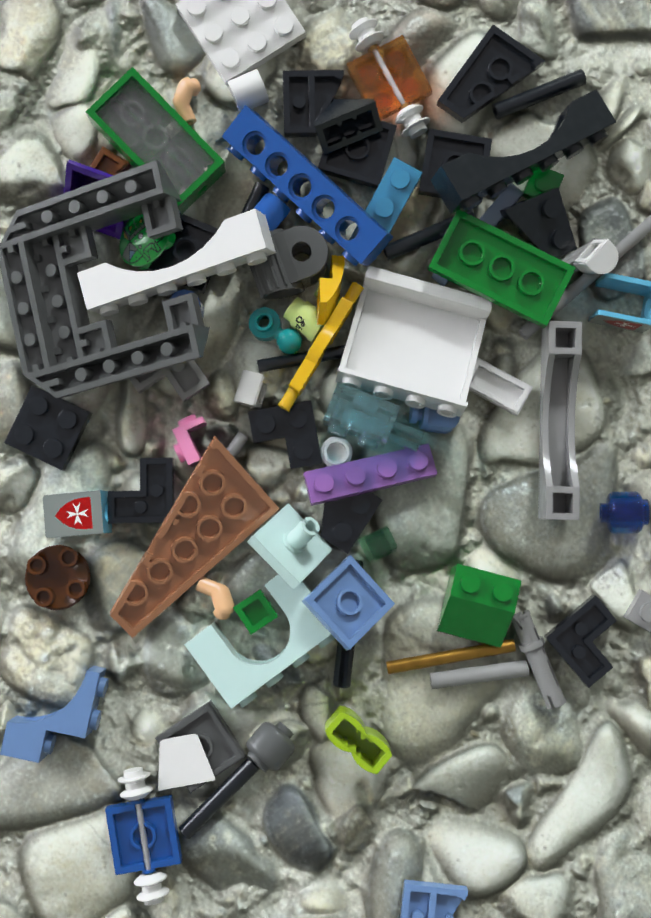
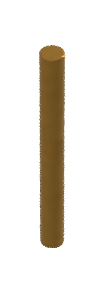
[386,639,516,674]

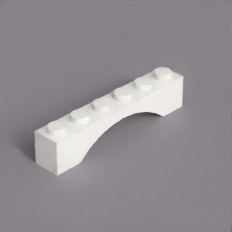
[77,209,276,316]

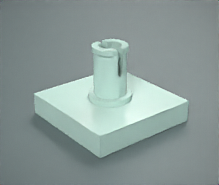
[247,503,333,590]

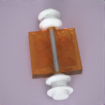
[346,17,432,139]

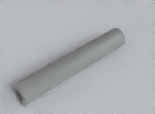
[430,660,529,689]

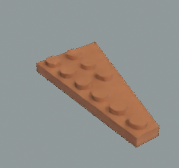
[110,436,280,638]

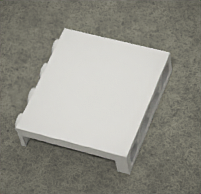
[335,265,493,418]

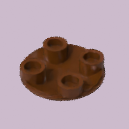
[25,545,90,610]

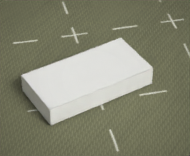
[469,357,533,416]

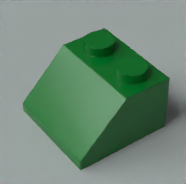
[437,563,522,648]

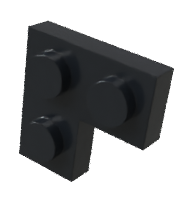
[248,400,322,469]
[108,457,175,524]
[544,594,617,688]

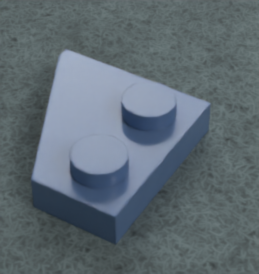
[400,879,468,918]

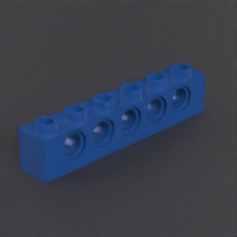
[222,105,394,267]

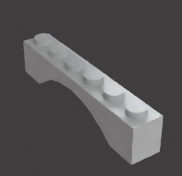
[538,321,582,520]

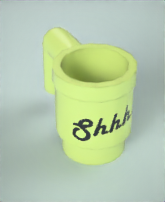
[283,289,340,343]

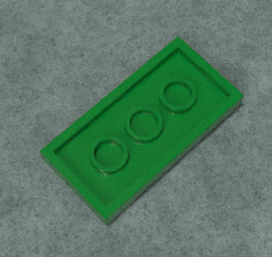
[427,209,576,328]

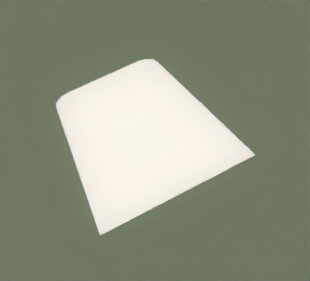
[158,734,216,791]

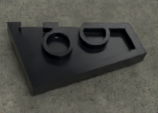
[437,25,545,123]

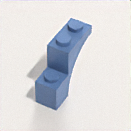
[0,666,109,763]

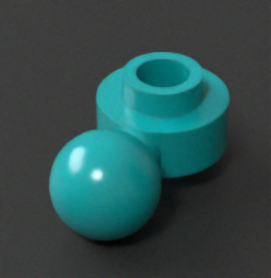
[248,307,302,354]

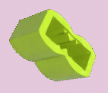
[325,705,392,774]

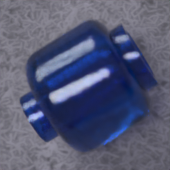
[599,491,650,534]

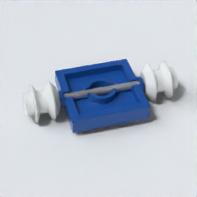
[105,767,183,906]

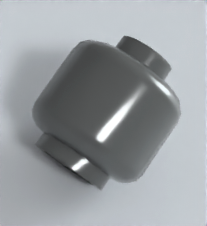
[246,721,295,773]

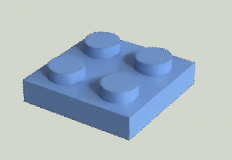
[302,555,395,651]

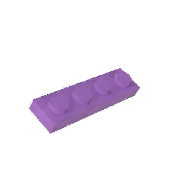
[303,443,437,506]

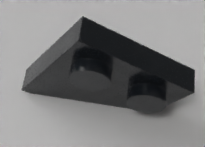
[283,70,344,138]
[500,187,577,258]
[321,492,382,554]

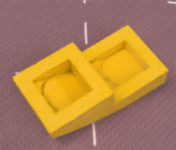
[317,255,345,325]

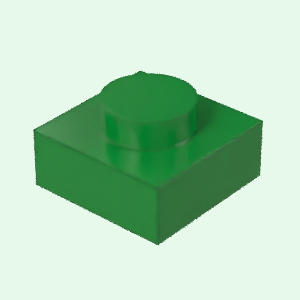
[522,169,564,199]
[233,589,279,635]

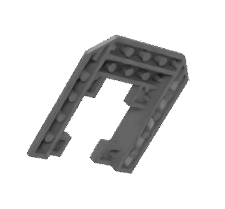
[0,160,210,398]

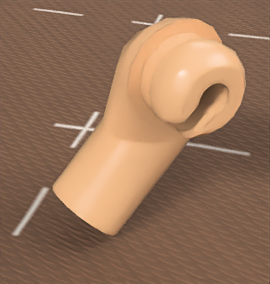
[173,77,201,126]
[196,576,235,620]

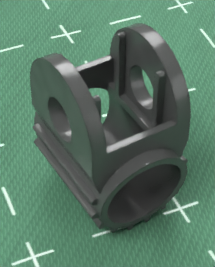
[249,226,328,300]

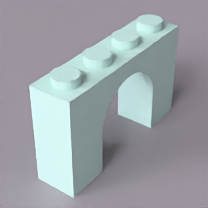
[184,574,335,709]

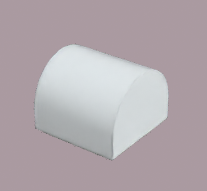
[227,69,269,112]
[574,239,619,274]
[233,370,269,410]

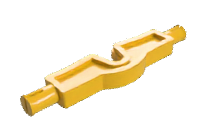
[278,282,364,412]

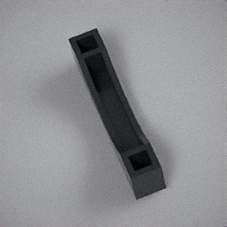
[431,89,616,214]

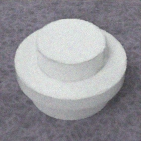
[320,436,353,466]

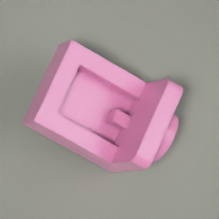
[172,414,207,467]

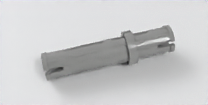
[512,610,567,709]

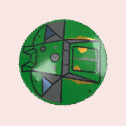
[119,214,175,270]

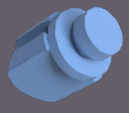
[409,407,460,434]

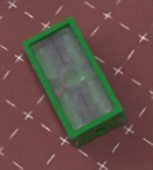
[85,67,226,214]

